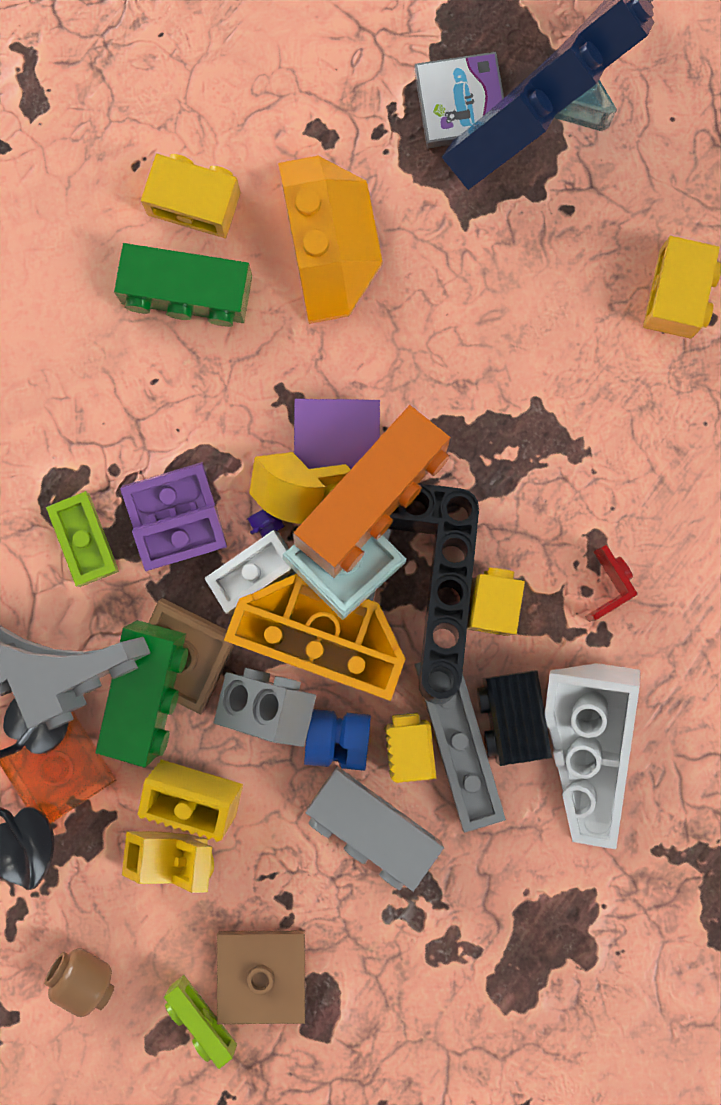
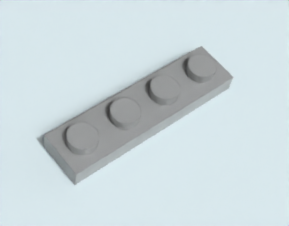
[414,662,506,833]

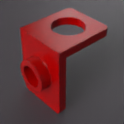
[585,545,638,622]

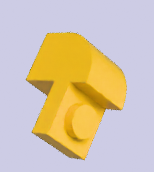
[249,452,351,524]
[122,831,214,893]

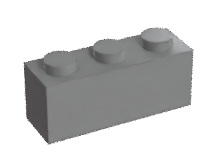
[305,766,444,892]

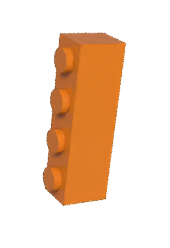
[293,405,451,578]

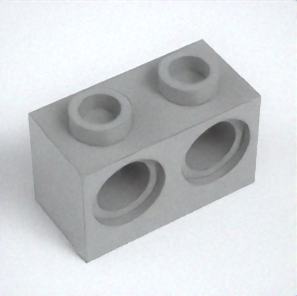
[213,668,317,747]

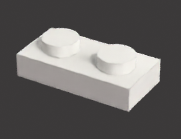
[205,530,294,615]

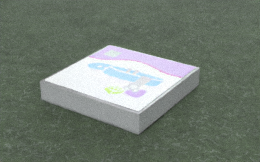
[414,52,504,148]

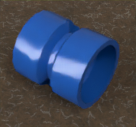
[304,709,371,771]

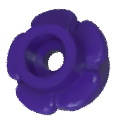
[247,509,285,538]

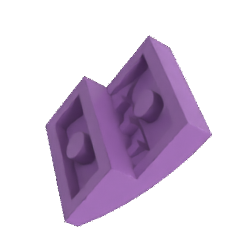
[294,399,380,469]
[120,462,227,571]

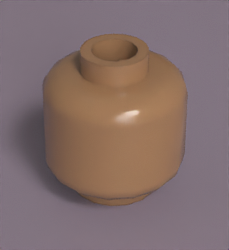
[44,948,114,1017]

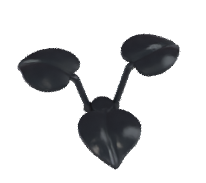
[0,698,69,890]

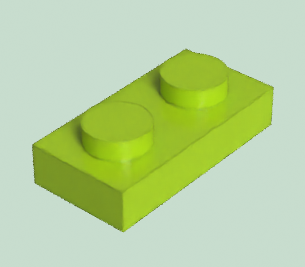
[46,491,119,587]
[164,975,237,1069]

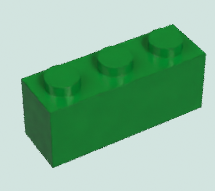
[114,243,252,327]
[96,620,188,768]

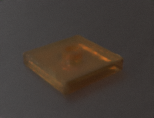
[0,711,117,824]

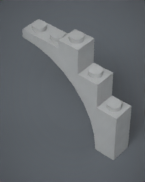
[0,625,150,730]

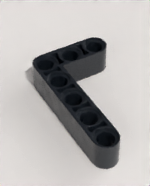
[388,483,479,704]

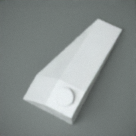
[545,663,640,849]

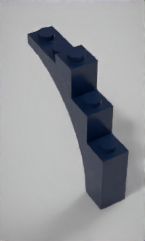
[442,0,654,190]

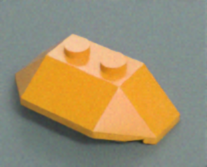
[278,155,383,324]
[224,574,406,701]

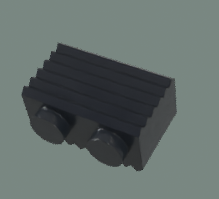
[477,670,552,766]

